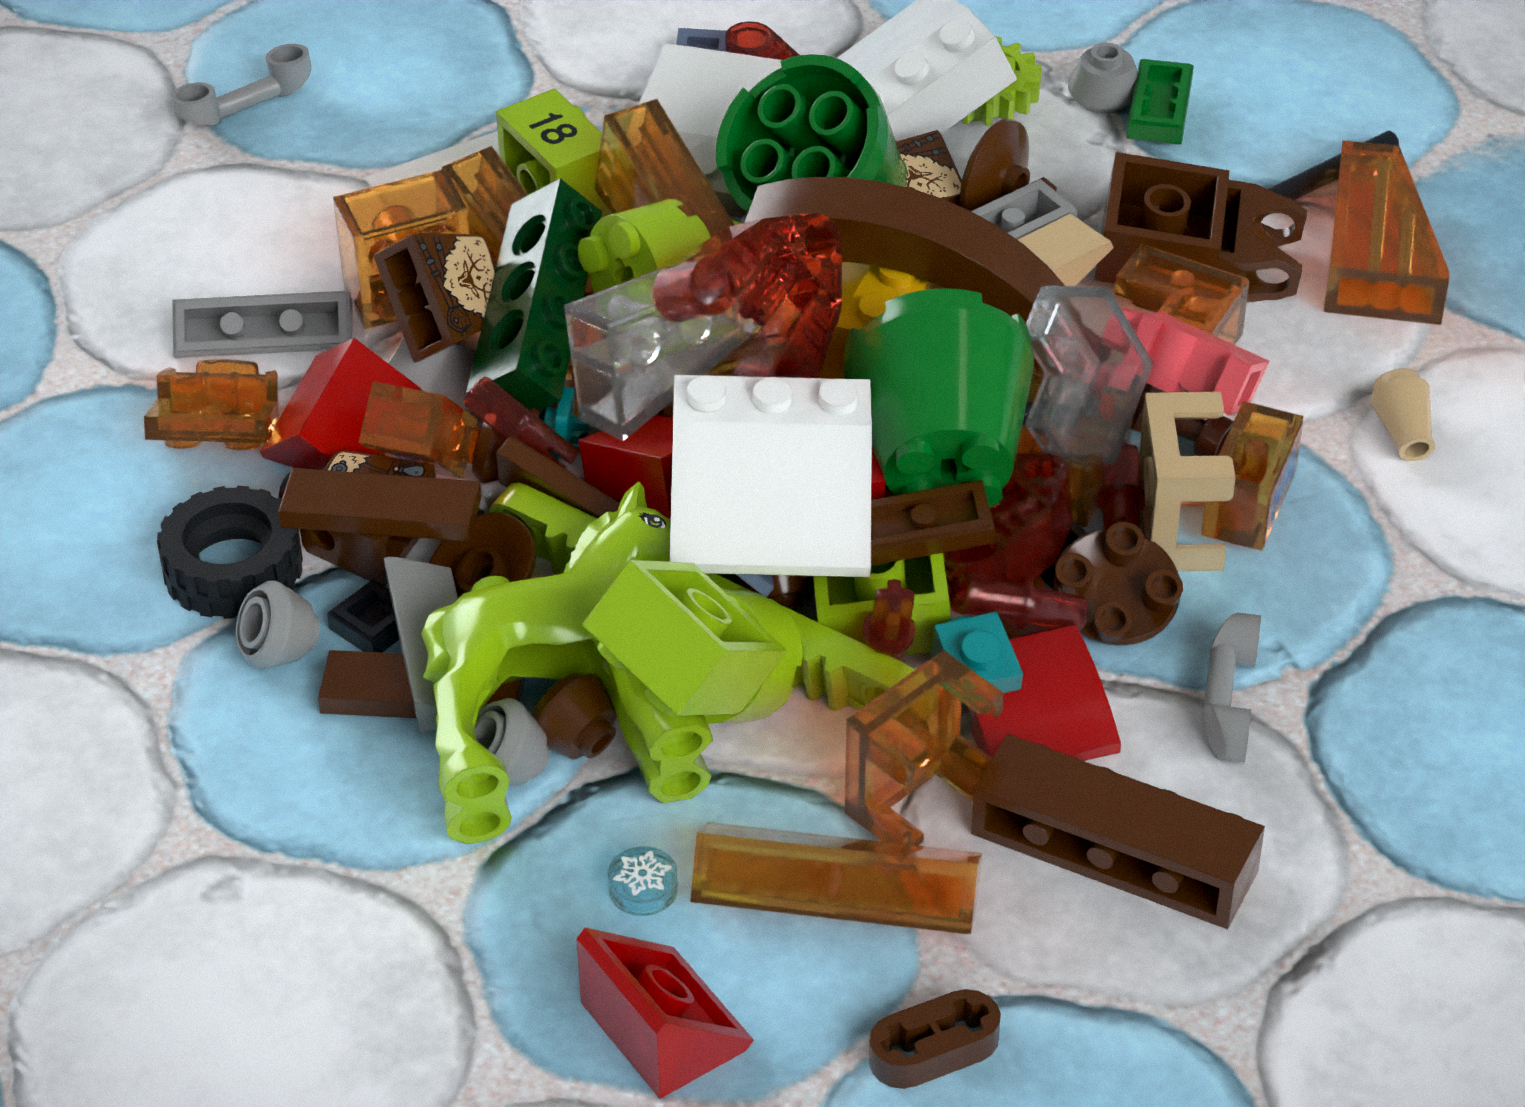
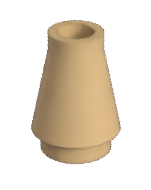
[1370,368,1435,461]

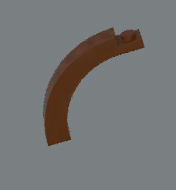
[743,177,1086,402]

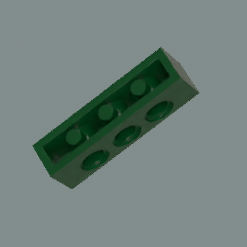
[466,178,602,417]

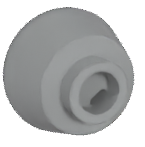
[1068,43,1138,113]
[236,580,320,669]
[475,698,549,787]

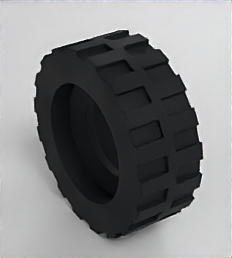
[157,485,303,619]

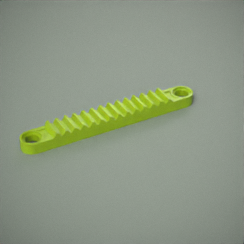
[489,483,933,729]

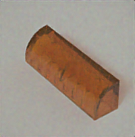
[690,822,983,935]

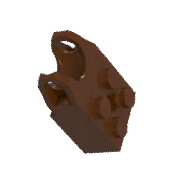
[1094,152,1307,304]

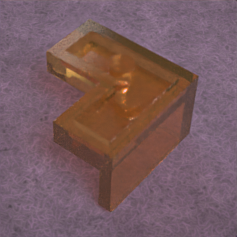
[1114,244,1250,392]

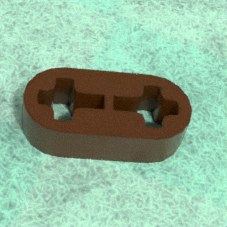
[869,989,1001,1089]

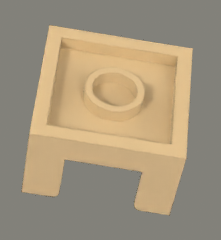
[1136,392,1236,571]

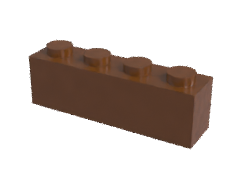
[971,734,1265,930]

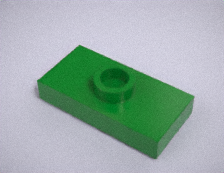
[1127,59,1194,144]

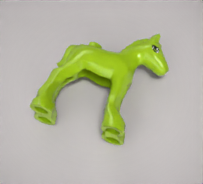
[421,481,713,844]

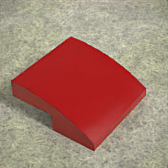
[966,625,1121,766]

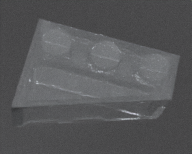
[564,248,767,441]

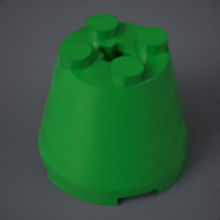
[716,54,907,213]
[843,288,1034,508]

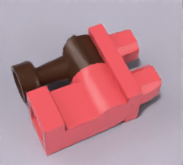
[1080,307,1270,456]

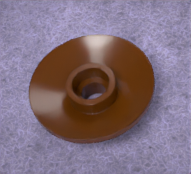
[960,119,1030,211]
[429,513,536,598]

